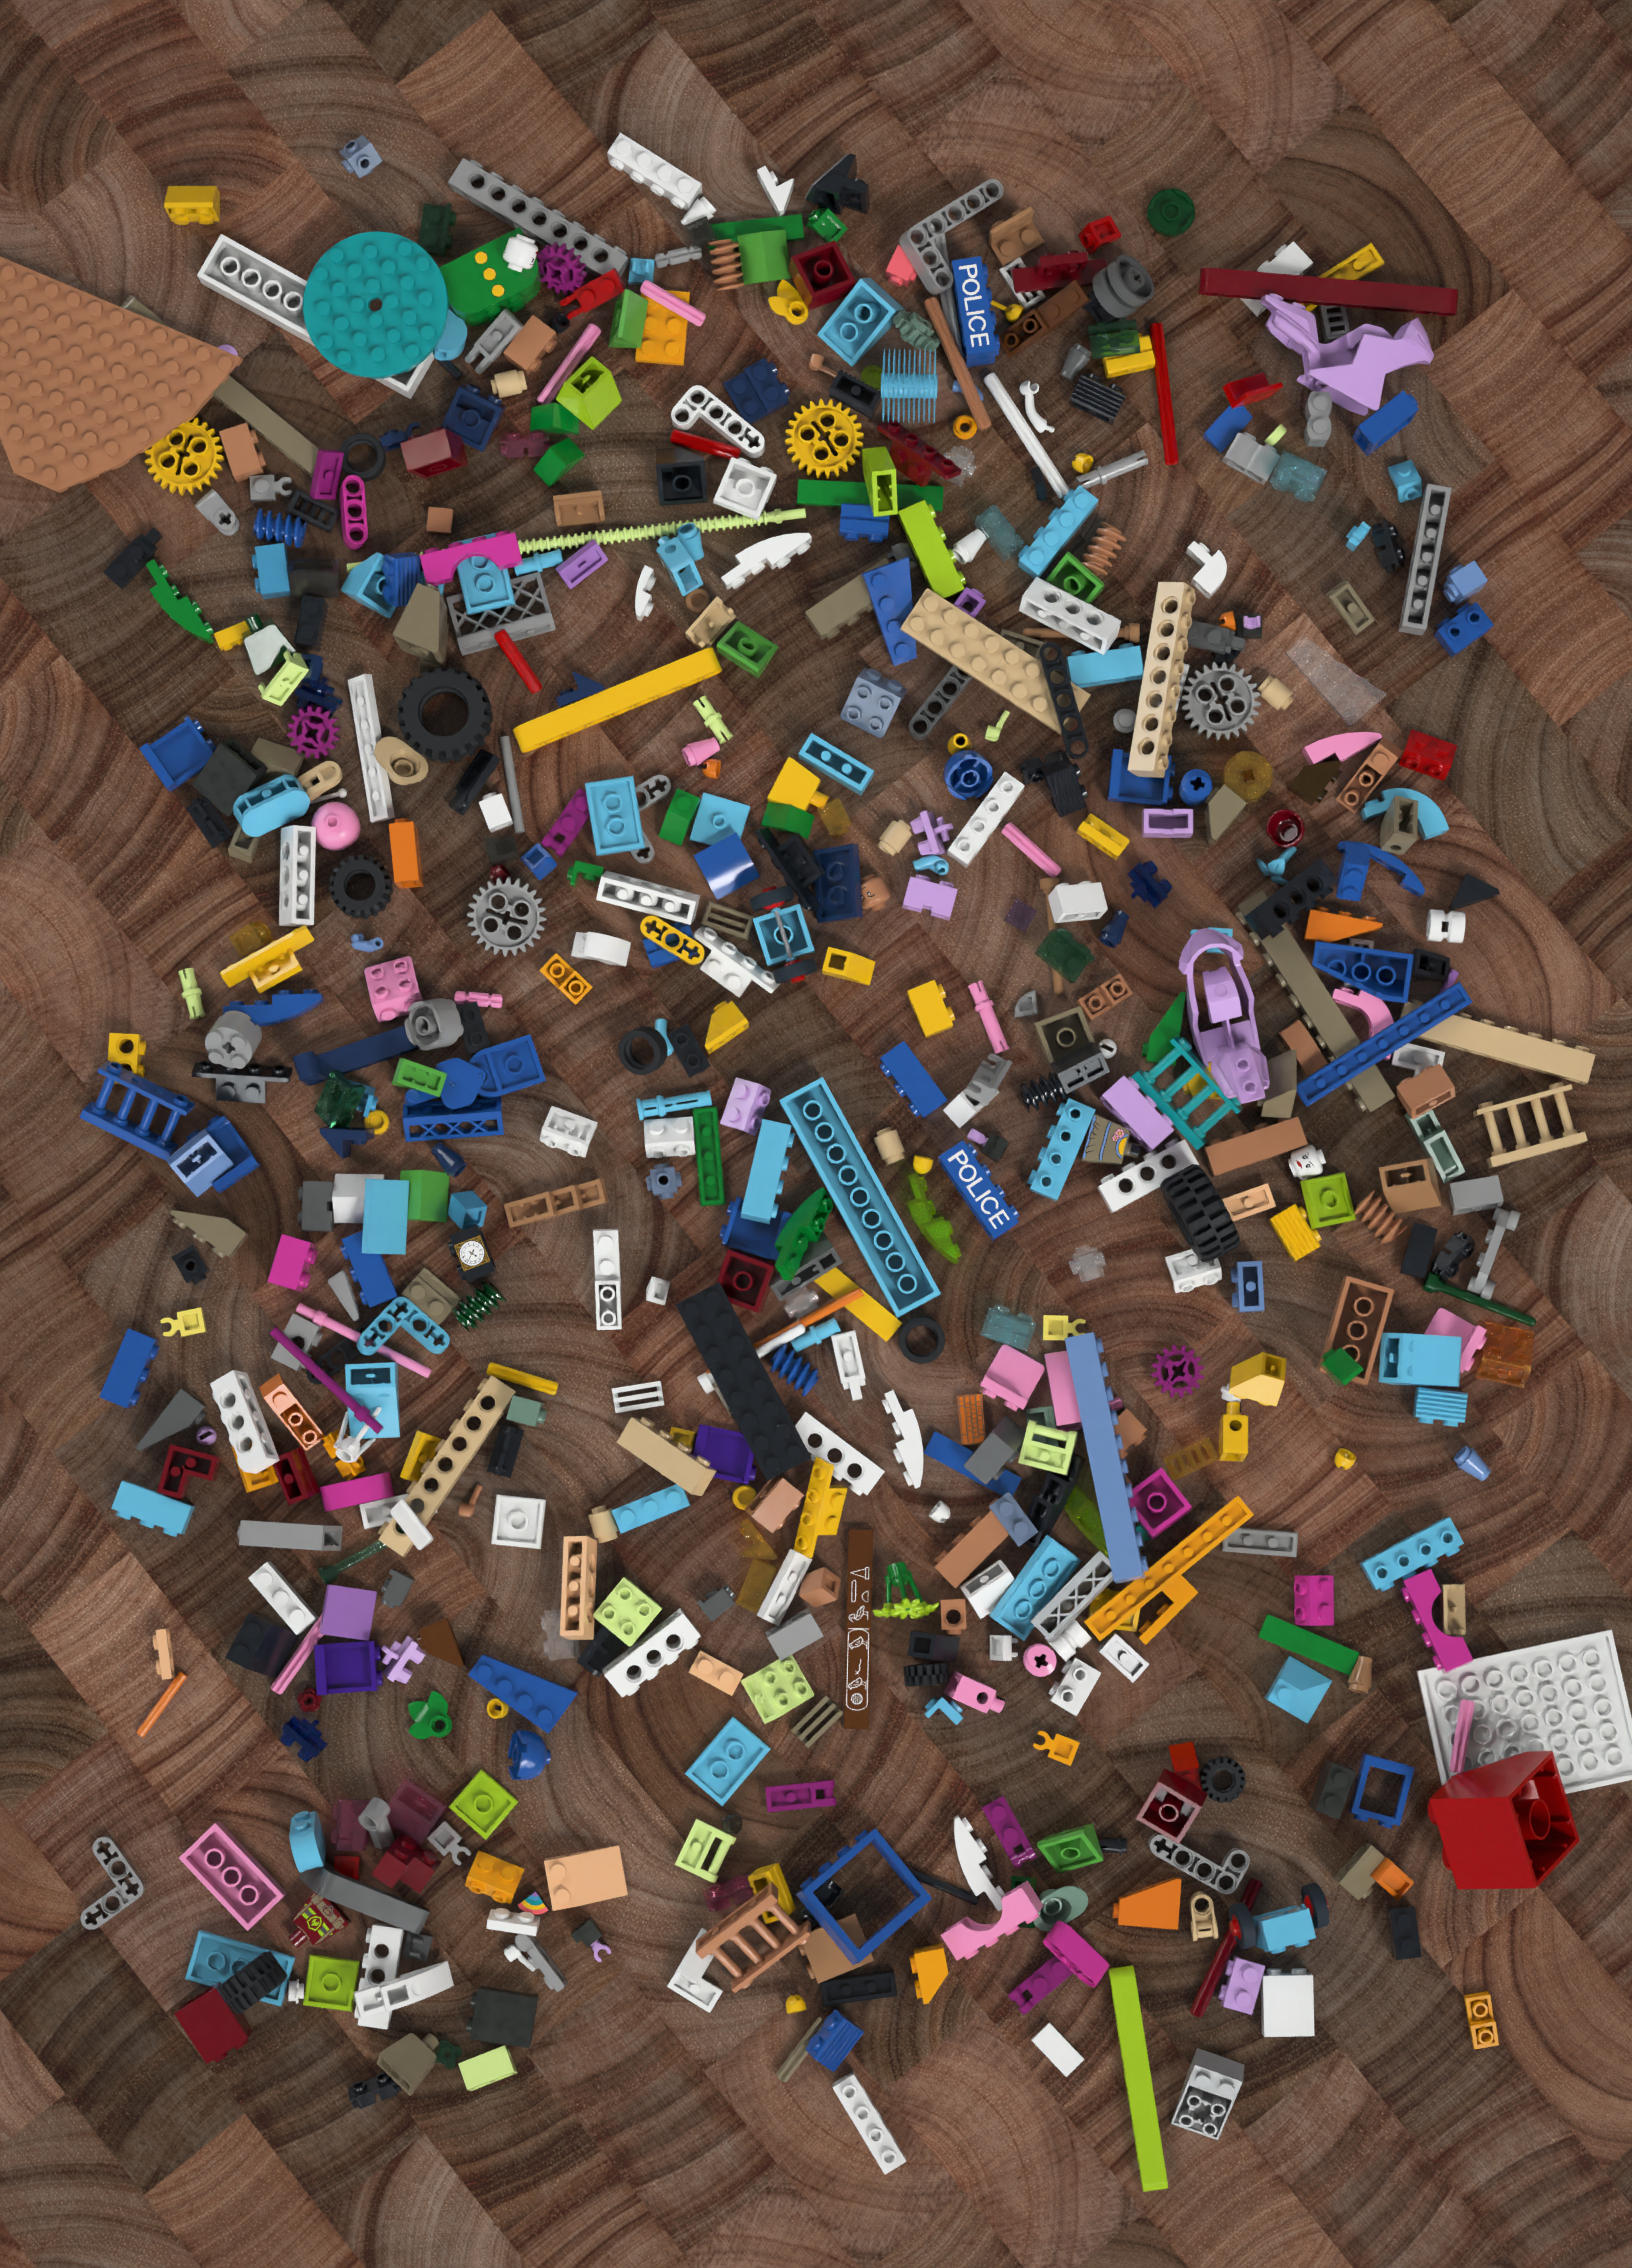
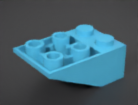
[1379,1333,1462,1387]
[345,1362,400,1439]

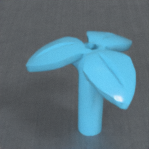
[1256,847,1297,886]

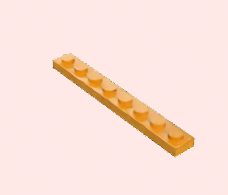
[1084,1496,1254,1641]

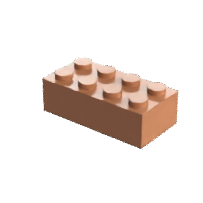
[1316,1276,1394,1386]

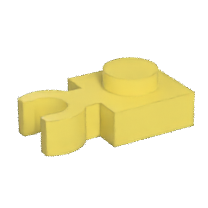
[160,1307,207,1337]
[1043,1315,1085,1341]

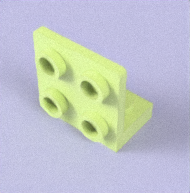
[593,1577,663,1646]
[741,1655,814,1724]

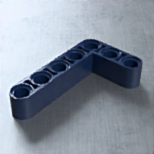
[292,1025,420,1086]

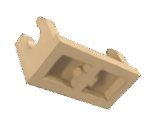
[685,596,736,650]
[1439,1584,1466,1635]

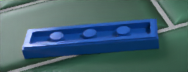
[923,1431,1022,1496]

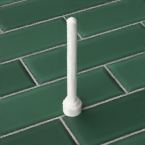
[697,1324,805,1394]

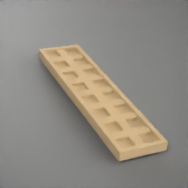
[900,588,1091,736]

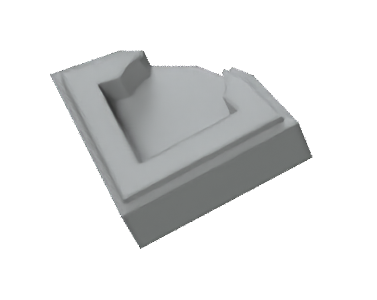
[1014,990,1039,1018]

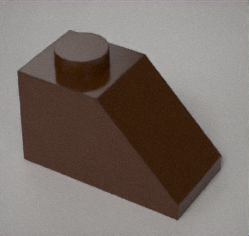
[417,1618,466,1667]

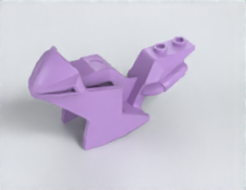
[1260,293,1434,416]
[1179,928,1270,1104]

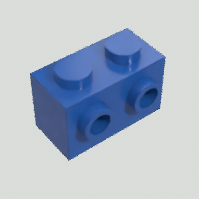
[1434,602,1494,658]

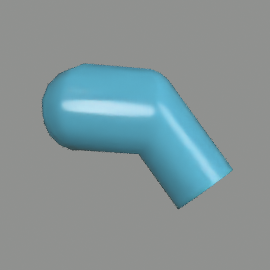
[912,854,949,875]
[655,1019,674,1056]

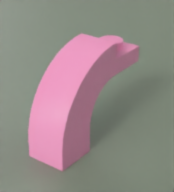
[1331,987,1394,1061]

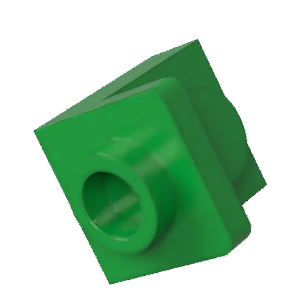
[805,208,848,243]
[567,860,605,888]

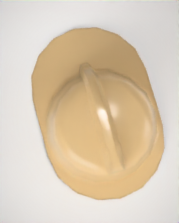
[374,736,428,785]

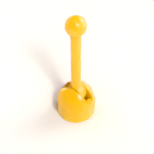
[991,300,1025,324]

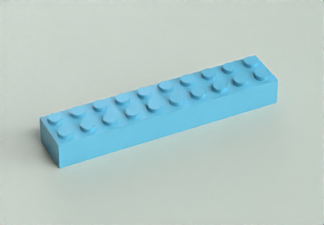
[779,1077,941,1318]

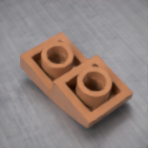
[1076,973,1133,1022]
[1278,1020,1328,1077]

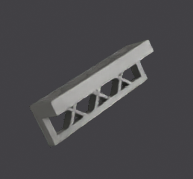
[1030,1551,1113,1643]

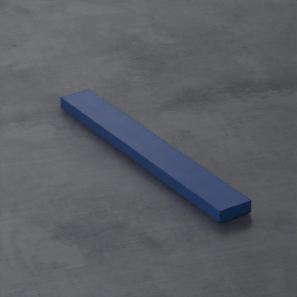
[1296,981,1472,1107]

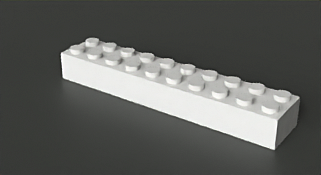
[197,234,434,399]

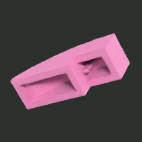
[1302,732,1383,765]
[1044,1350,1081,1427]

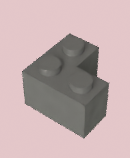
[963,1415,1026,1485]

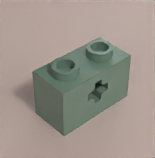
[506,1395,547,1427]

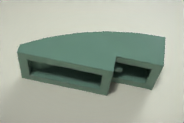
[1404,1110,1466,1184]

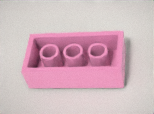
[179,1821,287,1931]

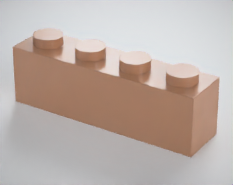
[1203,1117,1308,1177]
[934,1497,1009,1589]

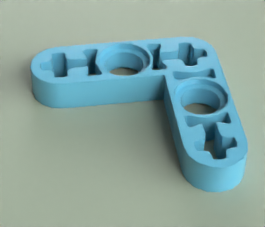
[357,1297,450,1356]

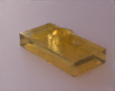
[736,1558,778,1613]

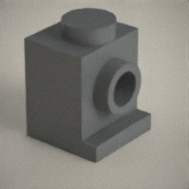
[381,1569,415,1609]
[696,1585,736,1622]

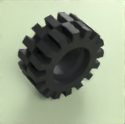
[903,1662,950,1687]
[1200,1756,1246,1803]

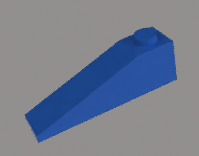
[1312,941,1414,1004]

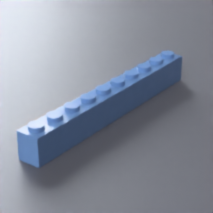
[1065,1332,1149,1584]

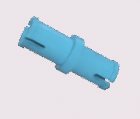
[514,549,564,576]
[791,1317,841,1353]

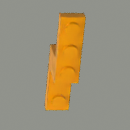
[1137,1575,1198,1645]

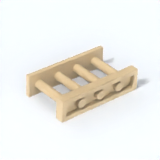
[1473,1082,1588,1169]

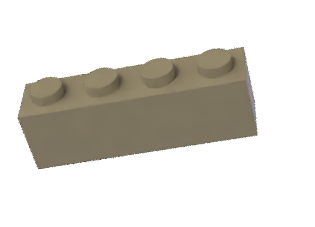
[805,558,889,640]

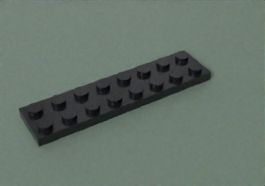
[676,1282,811,1481]

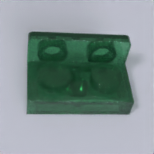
[418,203,457,257]
[1035,928,1096,984]
[314,1070,365,1128]

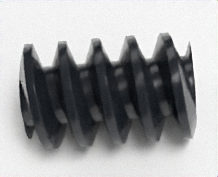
[1020,1072,1075,1114]

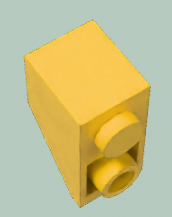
[822,947,875,986]

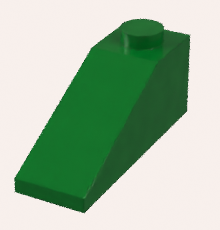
[1141,992,1186,1067]

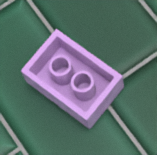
[1099,1076,1174,1153]

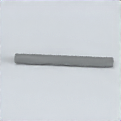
[500,736,525,833]

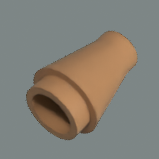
[1347,1656,1373,1694]

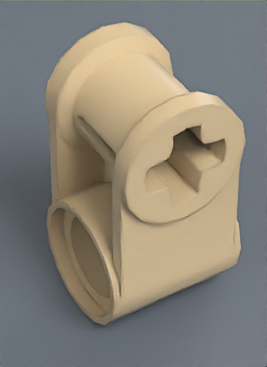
[1189,1891,1218,1941]

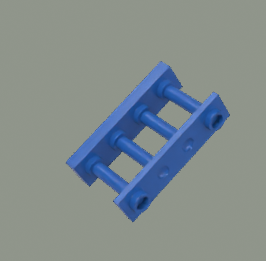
[79,1060,195,1161]

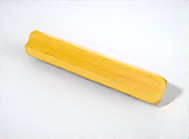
[487,1362,558,1395]

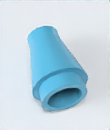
[677,523,704,561]

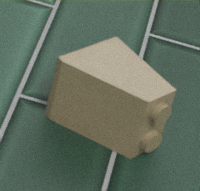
[392,583,447,668]

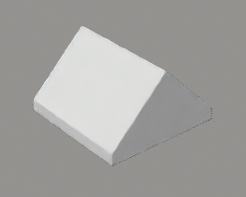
[332,1174,385,1223]

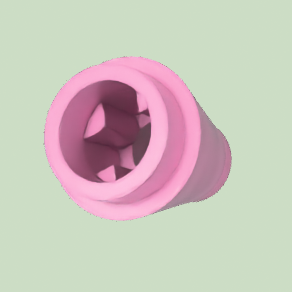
[682,737,720,767]

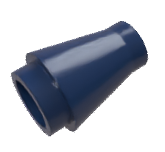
[1098,910,1129,948]
[431,1142,467,1178]

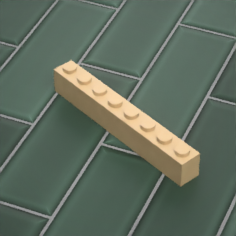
[1398,999,1595,1085]

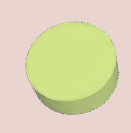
[1264,424,1287,447]

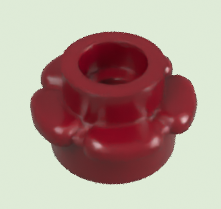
[489,863,512,884]
[297,1688,322,1712]

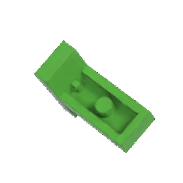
[391,1058,447,1097]

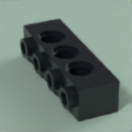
[1244,858,1338,940]

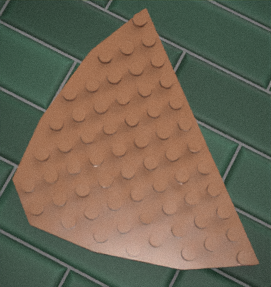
[0,257,243,493]

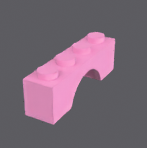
[941,1880,1043,1960]

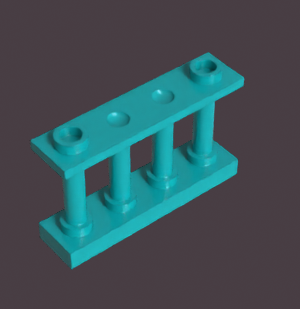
[1131,1036,1244,1150]

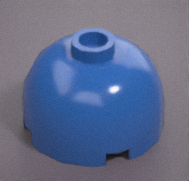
[943,750,993,800]
[508,1730,551,1780]

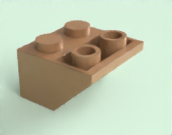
[1379,1157,1442,1214]

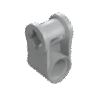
[195,489,240,536]

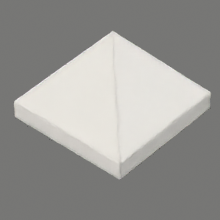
[646,1277,670,1305]

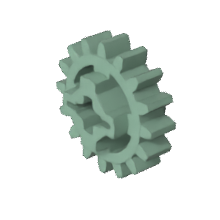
[892,309,940,353]

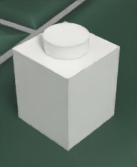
[479,792,513,833]

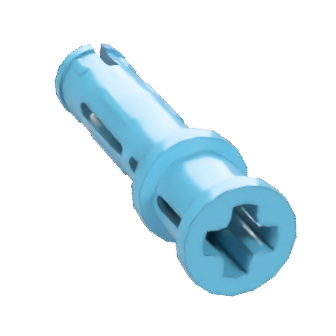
[636,1090,712,1121]

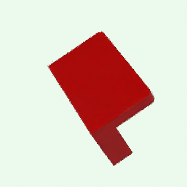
[1222,373,1283,409]

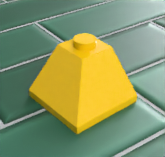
[705,1001,749,1055]

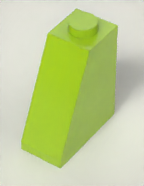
[862,446,898,517]

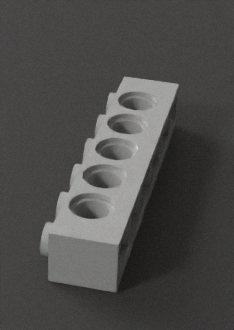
[1398,484,1452,636]

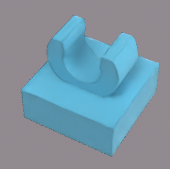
[628,258,655,285]

